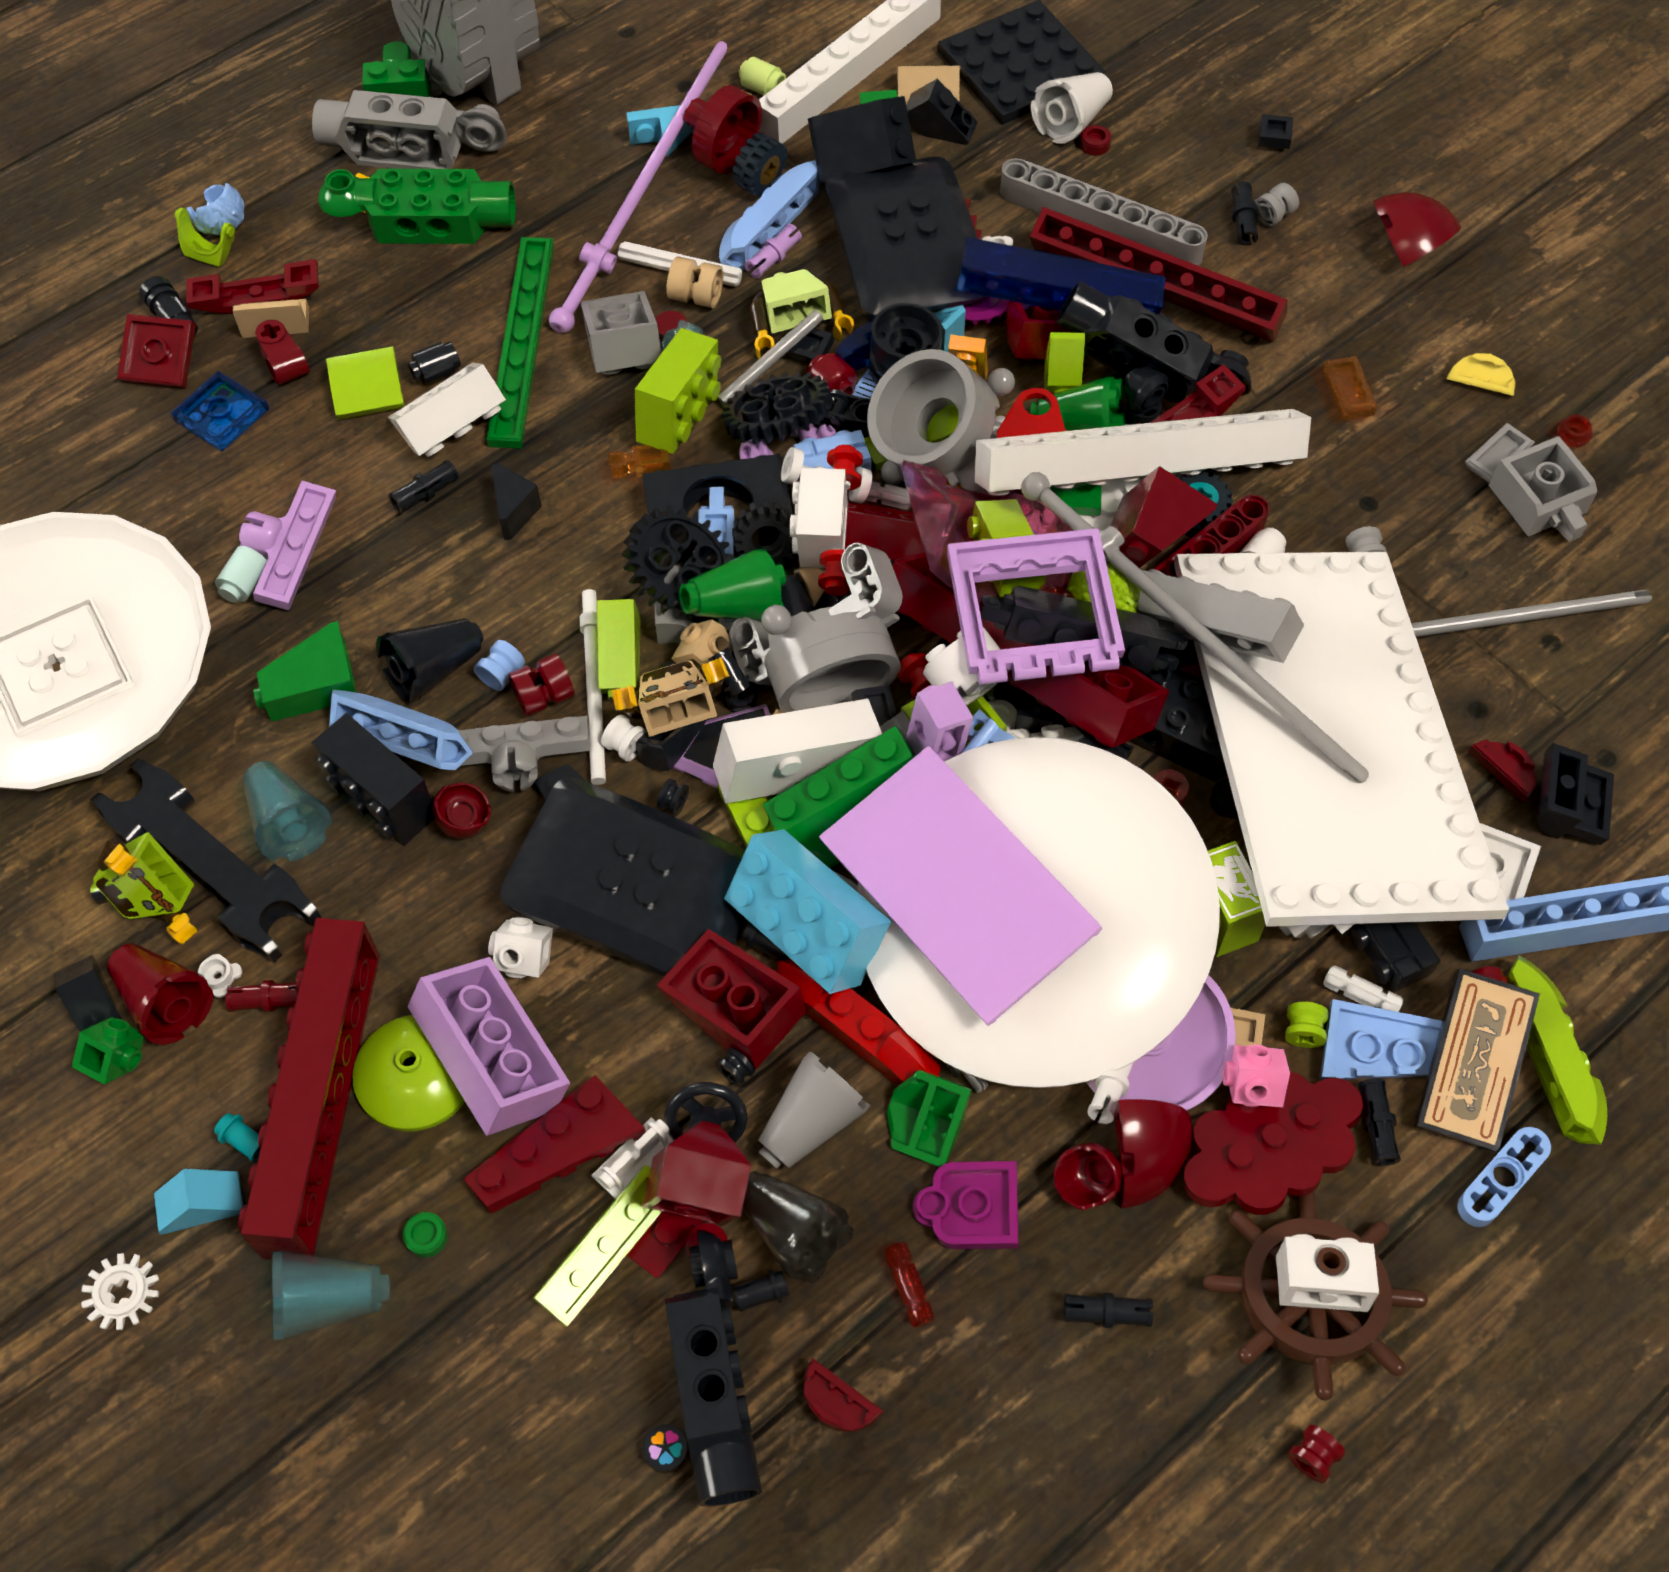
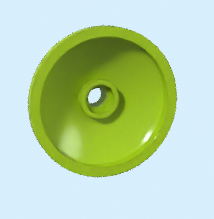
[353,1015,465,1132]

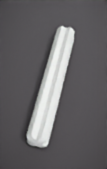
[618,241,742,287]

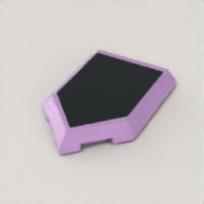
[672,704,770,788]

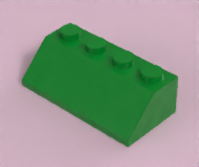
[763,726,916,868]

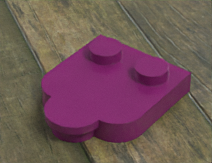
[913,1161,1019,1249]

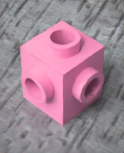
[1223,1044,1290,1107]

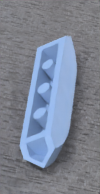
[719,160,820,271]
[329,689,473,770]

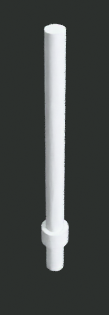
[579,589,606,785]

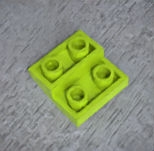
[326,346,405,420]

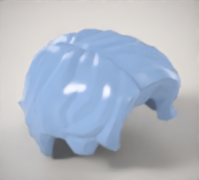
[187,183,245,236]

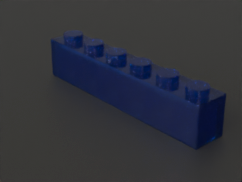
[956,237,1166,314]

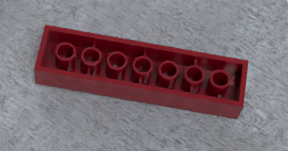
[892,548,1169,748]
[238,918,380,1263]

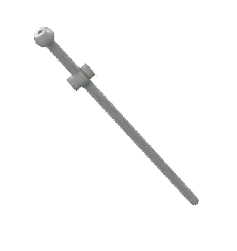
[1021,472,1369,783]
[1411,590,1653,637]

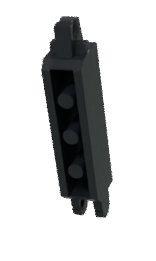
[979,585,1188,672]

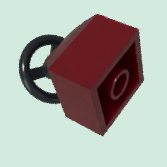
[642,1082,751,1226]

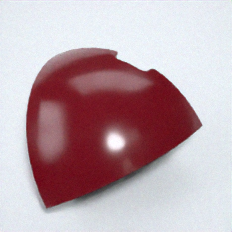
[1373,192,1461,267]
[1114,1099,1192,1209]

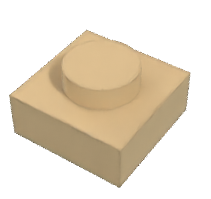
[1231,1008,1265,1046]

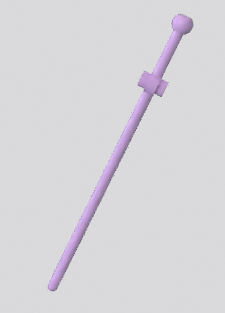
[549,41,727,333]

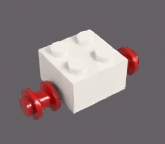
[790,444,863,596]

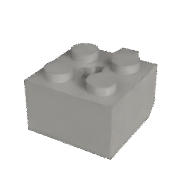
[1489,436,1597,542]

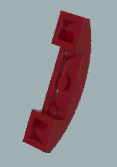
[186,259,319,313]
[1138,364,1246,424]

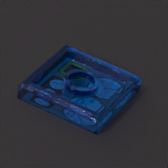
[170,371,270,452]

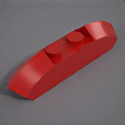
[777,959,941,1086]

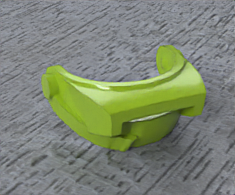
[175,208,235,267]

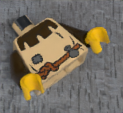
[611,657,729,737]

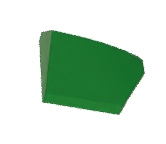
[887,1070,972,1167]

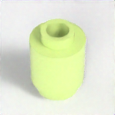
[739,57,786,96]

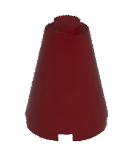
[107,943,214,1045]

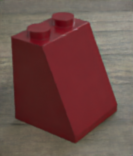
[1110,466,1218,568]

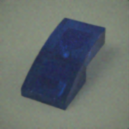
[836,320,874,371]

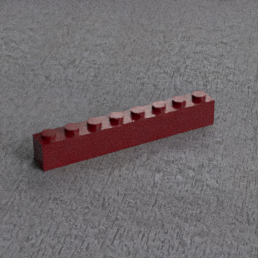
[1029,207,1287,342]

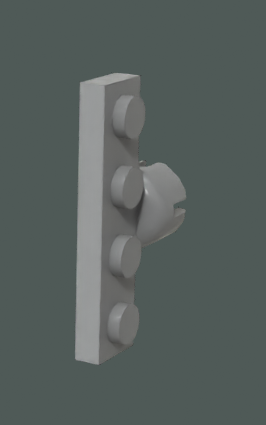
[458,716,590,792]

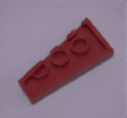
[464,1075,646,1214]

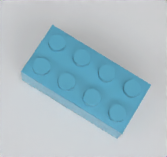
[724,829,892,994]

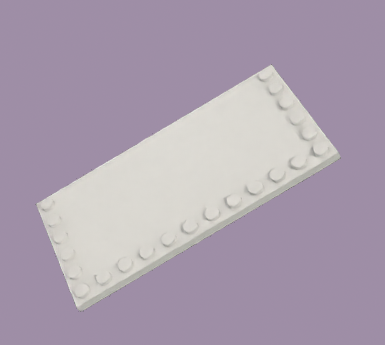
[1174,552,1509,927]

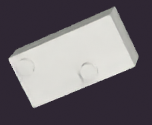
[713,699,882,803]

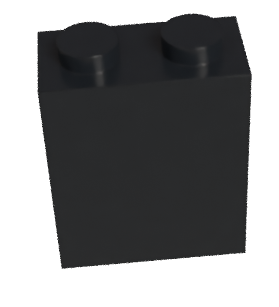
[807,96,917,184]

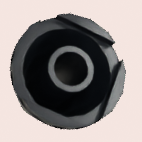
[376,618,483,703]

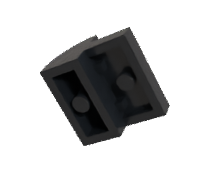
[1538,743,1614,845]

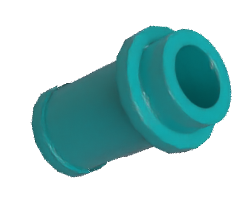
[214,1113,261,1162]

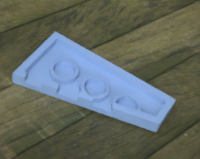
[1319,999,1442,1081]

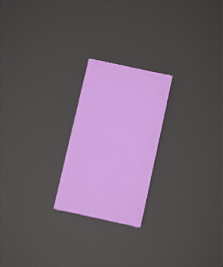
[819,746,1102,1026]

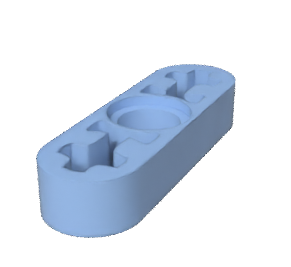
[1457,1127,1551,1227]

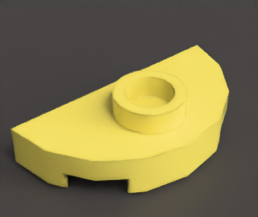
[1446,353,1515,396]

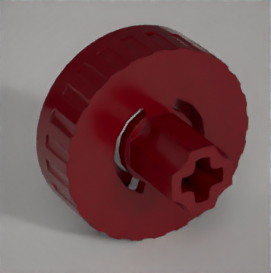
[684,85,762,174]

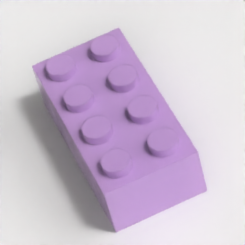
[408,957,570,1136]

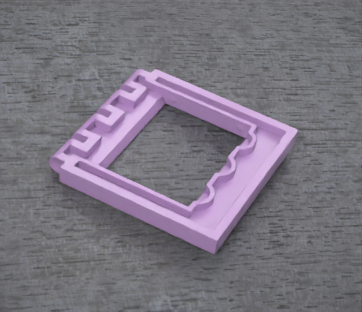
[947,528,1125,685]

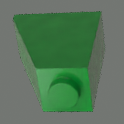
[253,621,357,722]

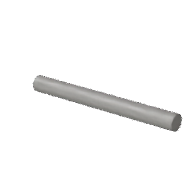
[717,309,823,406]

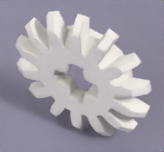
[81,1253,160,1331]

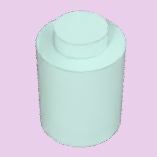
[215,546,267,603]

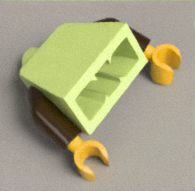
[750,269,854,359]

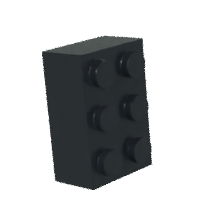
[311,713,434,846]

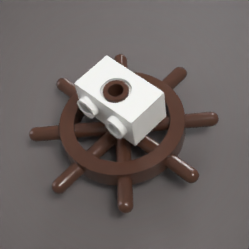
[1203,1192,1428,1401]

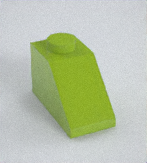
[1044,332,1085,394]

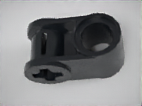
[815,389,870,438]

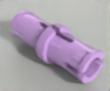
[745,223,802,279]

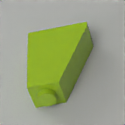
[597,599,640,699]

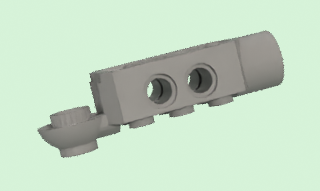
[312,90,506,169]

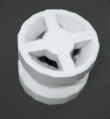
[601,714,647,762]

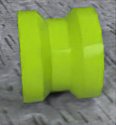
[1285,1002,1329,1048]

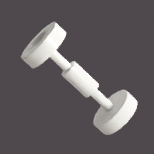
[781,447,872,504]

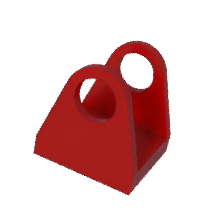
[996,388,1066,438]

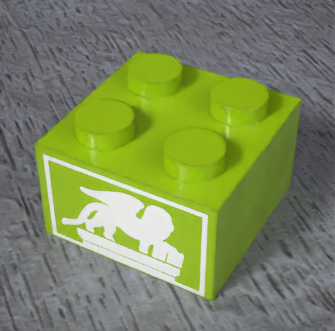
[1208,841,1266,957]

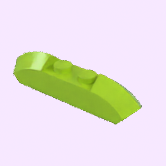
[1507,956,1607,1145]

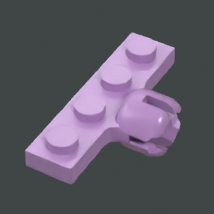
[239,481,336,611]

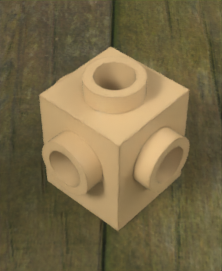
[671,619,733,670]

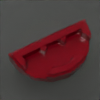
[1468,739,1536,803]
[804,1358,883,1432]

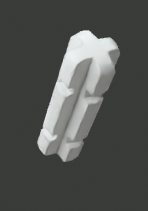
[1324,966,1403,1012]

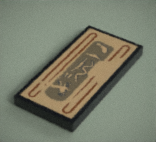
[1414,968,1540,1152]

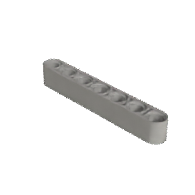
[1000,158,1208,266]

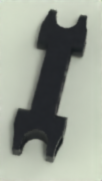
[90,758,322,963]

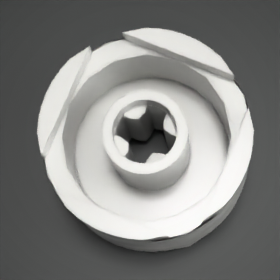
[923,628,1010,706]

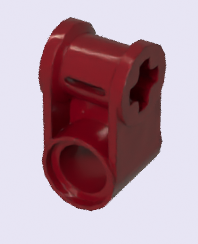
[255,320,310,386]

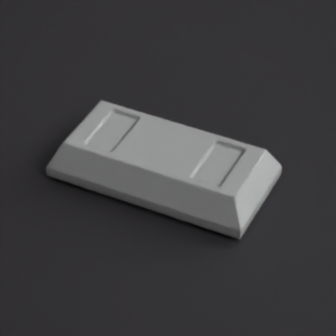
[1465,423,1535,483]

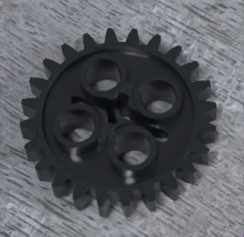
[721,372,833,444]
[622,506,735,620]

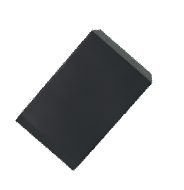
[491,463,542,541]
[55,955,122,1032]

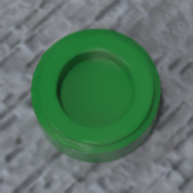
[403,1212,448,1258]

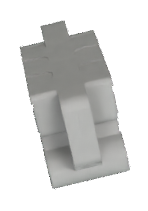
[391,0,540,106]

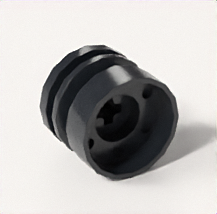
[869,303,943,385]

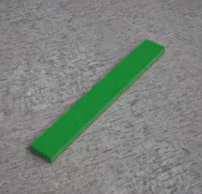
[487,237,555,449]

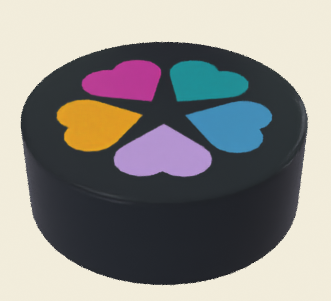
[643,1424,689,1473]

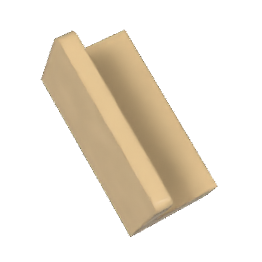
[897,66,960,105]
[233,299,309,338]

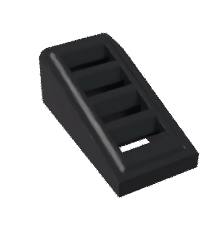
[636,719,708,771]

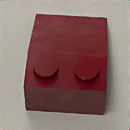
[656,929,807,1070]

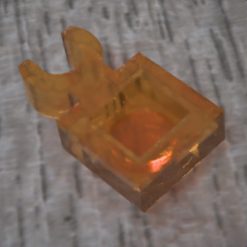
[608,445,671,478]

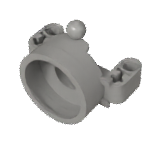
[867,349,1019,501]
[729,543,903,713]

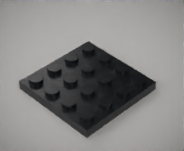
[938,0,1106,125]

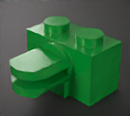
[362,41,431,97]

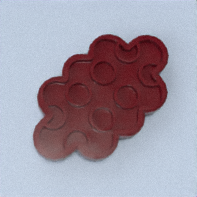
[1183,1071,1363,1215]

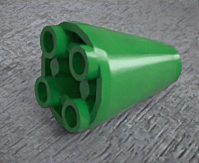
[1030,376,1126,431]
[679,549,786,621]

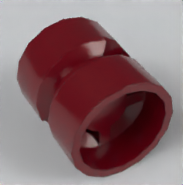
[508,653,575,717]

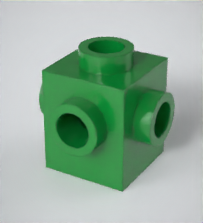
[72,1017,144,1085]

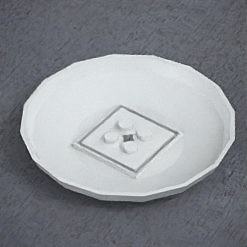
[0,512,211,791]

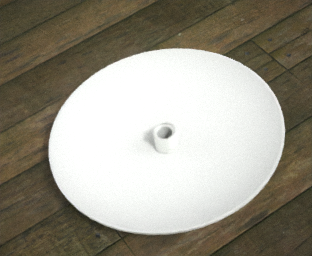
[857,737,1220,1088]

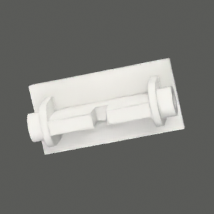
[592,1117,674,1199]

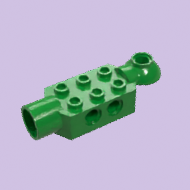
[318,168,516,244]

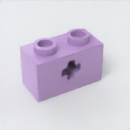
[906,682,973,761]

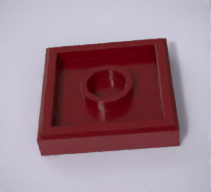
[117,314,196,389]

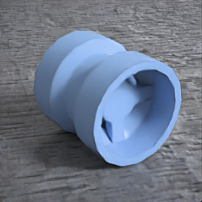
[474,640,525,691]

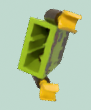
[91,832,198,945]

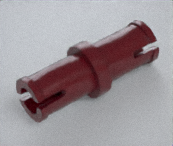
[225,980,298,1012]

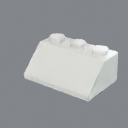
[388,362,506,457]

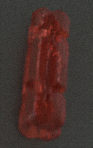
[885,1242,934,1327]

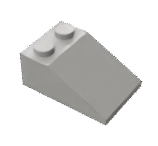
[580,291,661,374]

